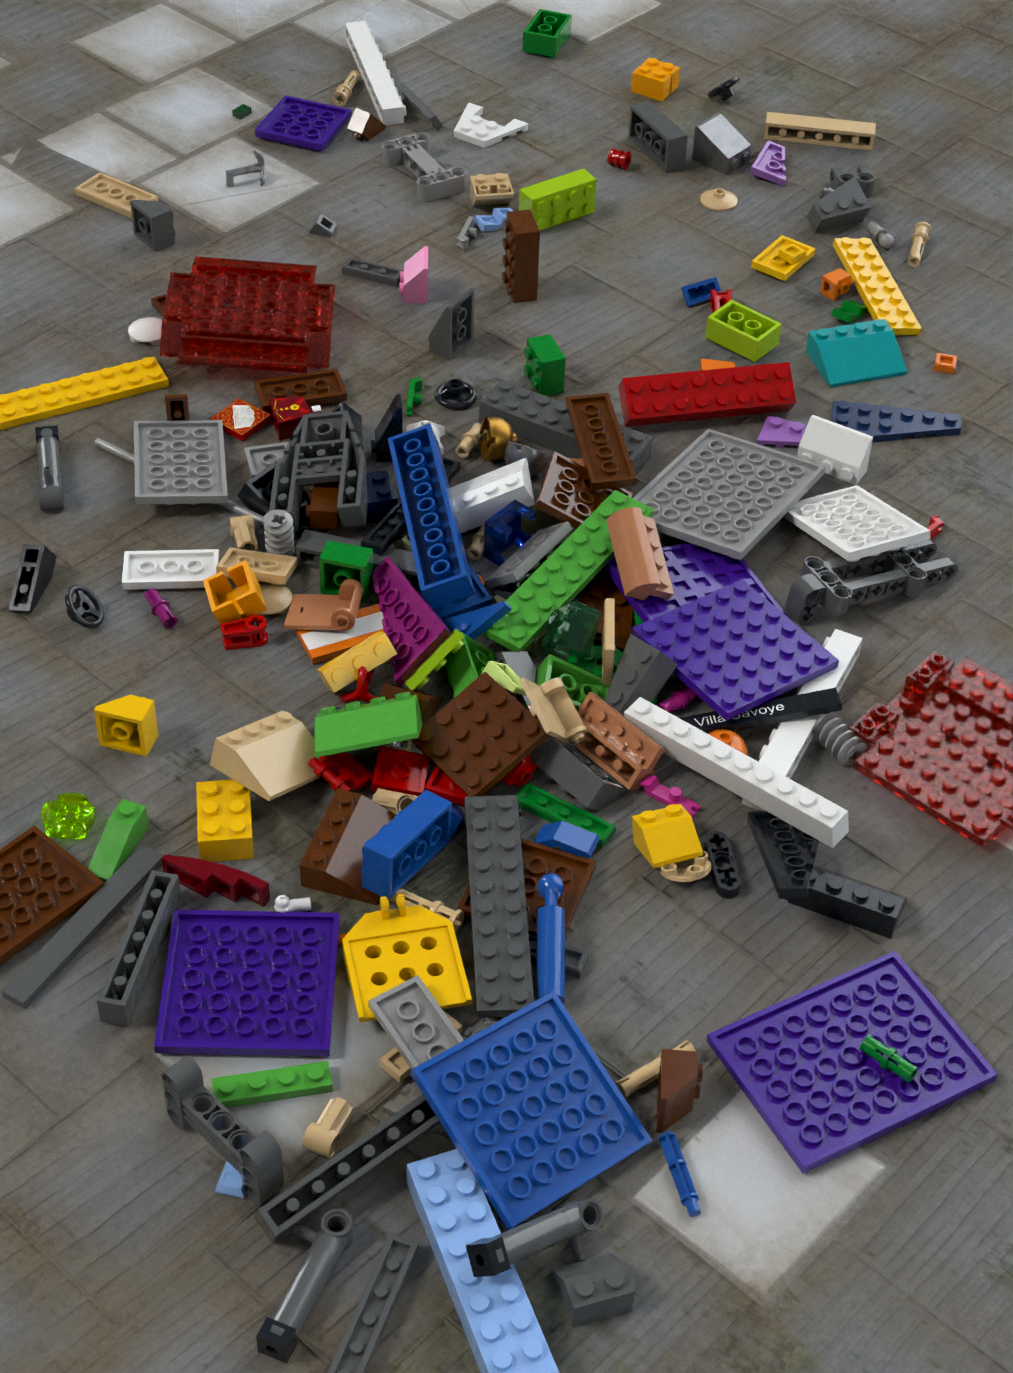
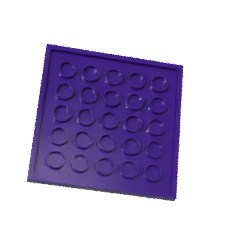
[631,579,839,721]
[154,910,340,1056]

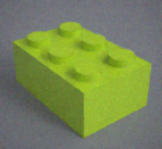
[705,300,782,362]

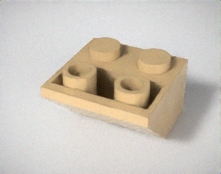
[470,173,514,206]

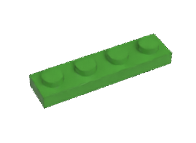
[211,1061,333,1108]

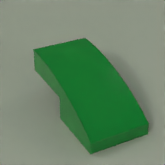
[831,300,867,323]

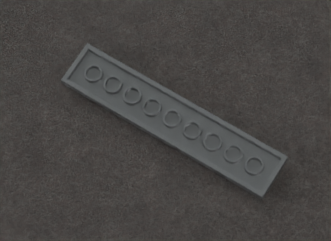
[465,795,534,1018]

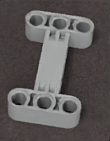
[381,132,467,202]

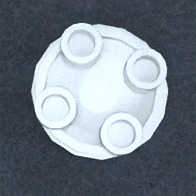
[128,317,170,345]

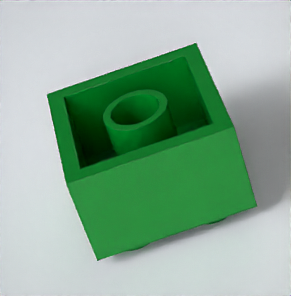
[523,334,566,396]
[319,540,374,603]

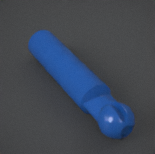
[537,873,565,1003]

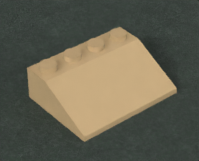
[210,711,333,801]

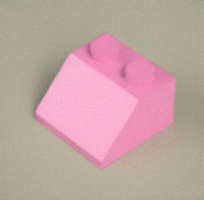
[400,246,428,303]

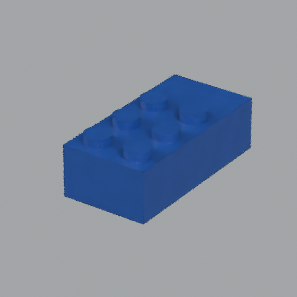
[361,790,452,900]

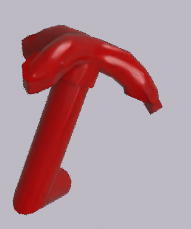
[339,666,377,703]

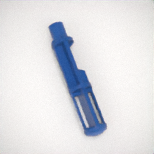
[659,1132,701,1217]

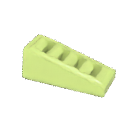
[482,661,527,696]

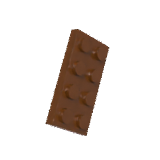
[254,369,347,413]

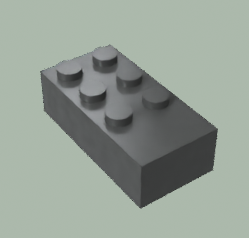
[628,101,688,173]

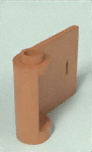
[284,579,364,631]

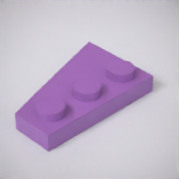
[756,416,807,448]

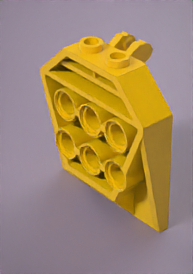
[342,894,472,1023]

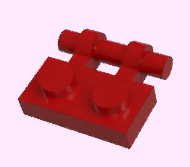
[308,752,374,792]

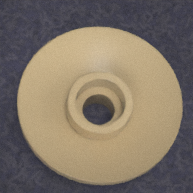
[700,188,738,211]

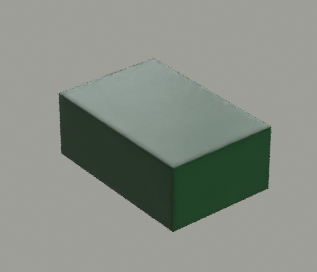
[232,104,252,119]

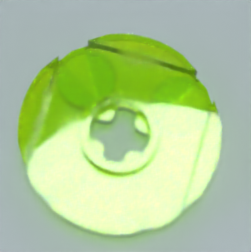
[41,793,96,840]

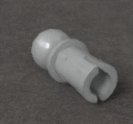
[866,221,894,249]

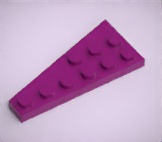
[372,556,451,686]

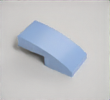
[474,208,513,232]

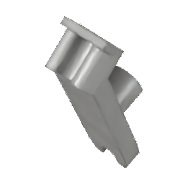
[456,216,477,251]

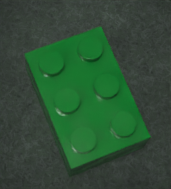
[523,9,572,58]

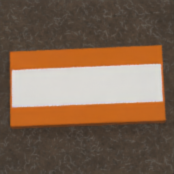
[295,604,384,664]

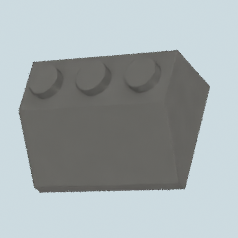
[535,738,629,811]

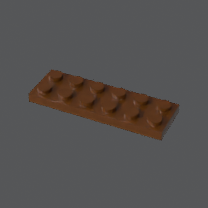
[565,393,637,490]

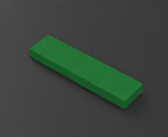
[517,782,616,849]

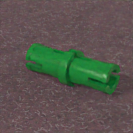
[859,1034,919,1083]

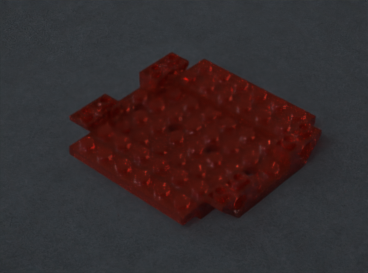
[160,256,335,373]
[849,651,1013,847]

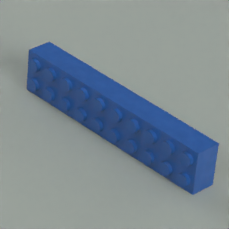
[388,424,475,609]

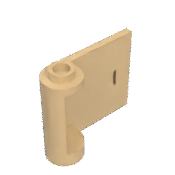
[519,677,588,745]

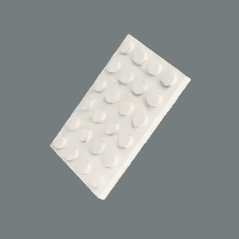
[783,485,930,562]

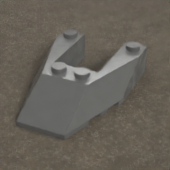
[269,410,367,532]

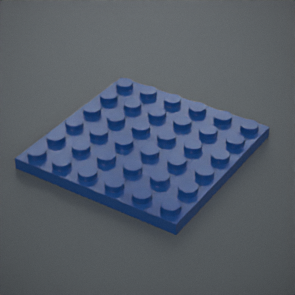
[410,991,652,1230]

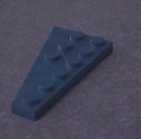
[831,401,961,443]

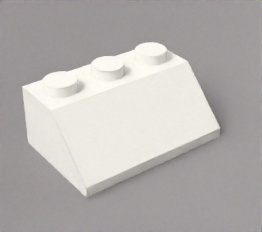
[797,415,873,485]

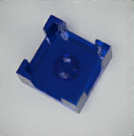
[484,500,536,566]

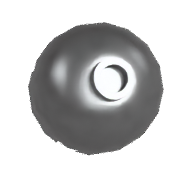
[504,441,550,476]

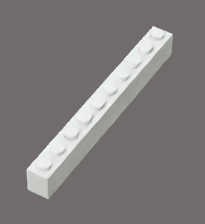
[345,21,407,125]
[742,629,863,811]
[624,697,849,848]

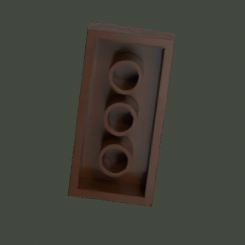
[502,209,540,303]

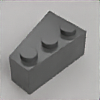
[806,176,871,233]
[605,634,678,716]

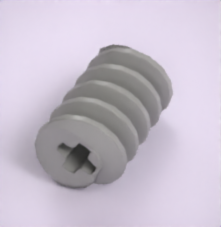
[263,510,295,556]
[813,712,868,766]

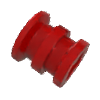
[607,148,632,170]

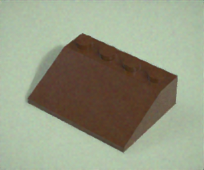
[300,788,396,906]

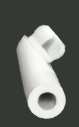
[274,895,311,913]

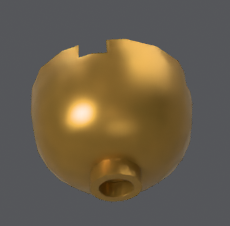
[479,417,517,461]

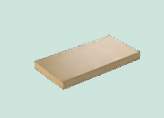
[75,172,159,218]

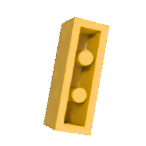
[317,631,397,693]

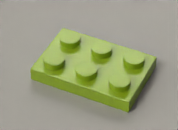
[405,628,465,691]

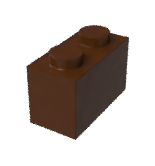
[306,482,340,530]

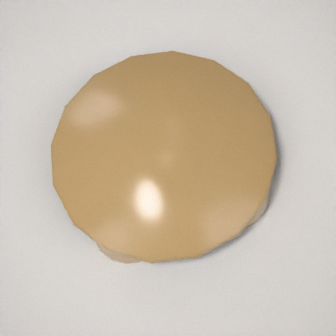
[257,582,292,616]
[659,851,711,882]

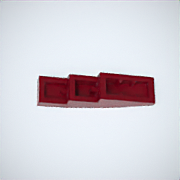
[162,855,270,907]

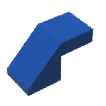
[534,821,600,858]

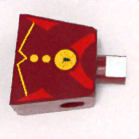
[269,396,322,440]

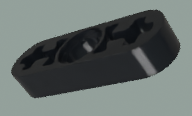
[704,831,741,899]

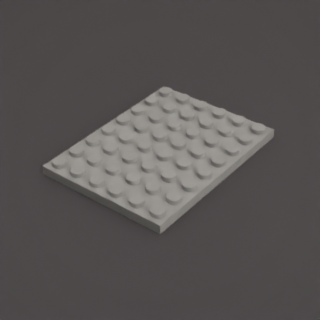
[633,429,825,560]

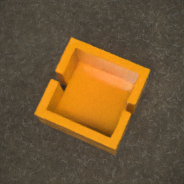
[631,58,680,101]
[203,560,267,625]

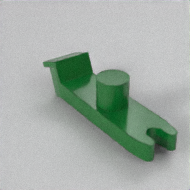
[406,376,423,416]

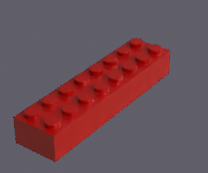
[618,362,796,427]

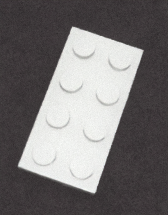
[122,549,219,590]

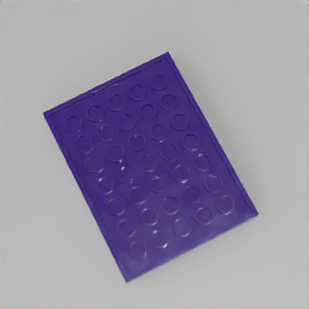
[706,951,998,1174]

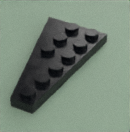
[747,811,819,901]

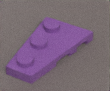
[750,140,786,186]

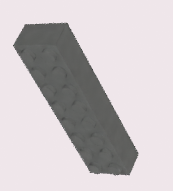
[479,380,653,475]

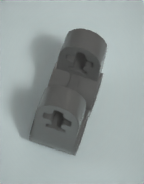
[830,166,875,198]

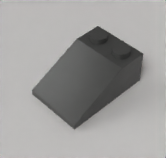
[428,288,474,360]

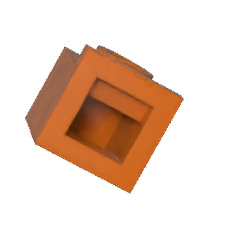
[820,268,853,302]

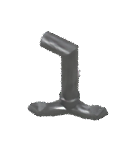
[226,150,267,187]

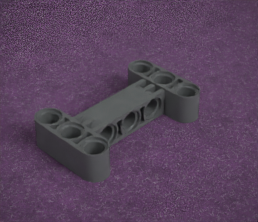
[161,1055,284,1206]

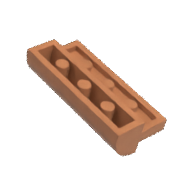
[606,507,674,600]
[570,692,666,790]

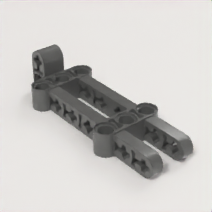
[785,539,958,625]

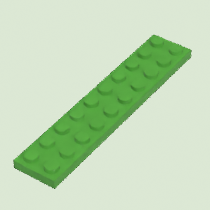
[482,490,654,652]

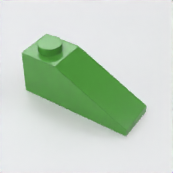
[88,799,149,882]

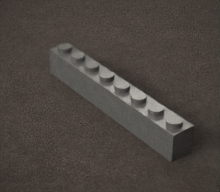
[255,1094,440,1243]

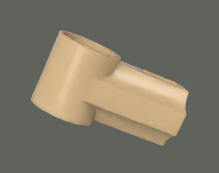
[229,514,258,551]
[372,788,418,814]
[302,1097,354,1159]

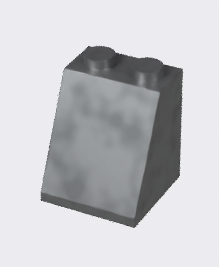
[692,113,751,175]

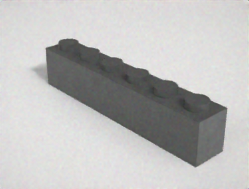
[296,529,421,591]
[97,870,181,1027]

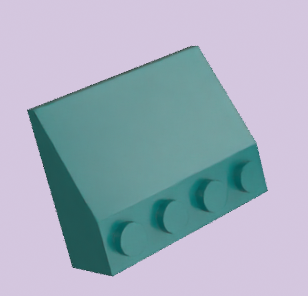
[806,319,907,388]

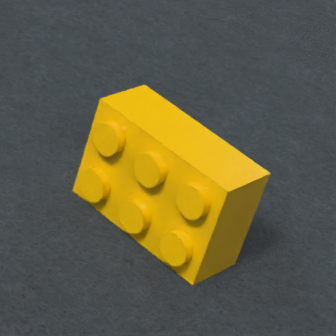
[196,779,254,862]

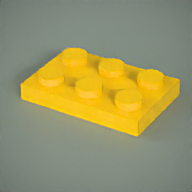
[751,235,816,281]

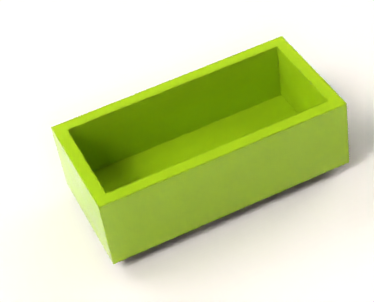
[519,169,597,230]

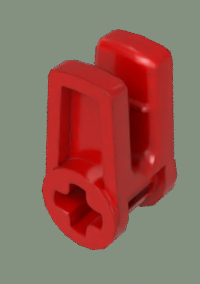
[710,289,732,313]
[220,615,269,650]

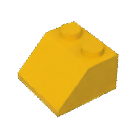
[94,695,159,757]
[632,804,703,868]

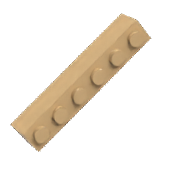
[764,112,876,150]

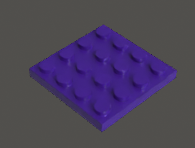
[255,95,352,151]

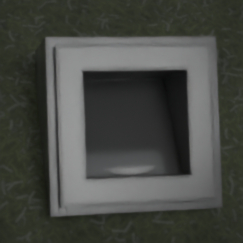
[309,214,337,236]

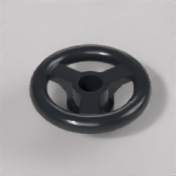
[708,77,740,101]
[434,379,477,409]
[65,585,104,629]

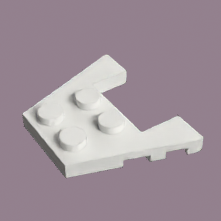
[454,103,528,148]

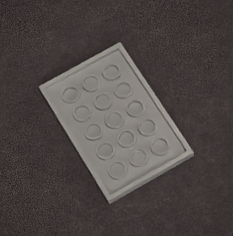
[134,420,228,505]

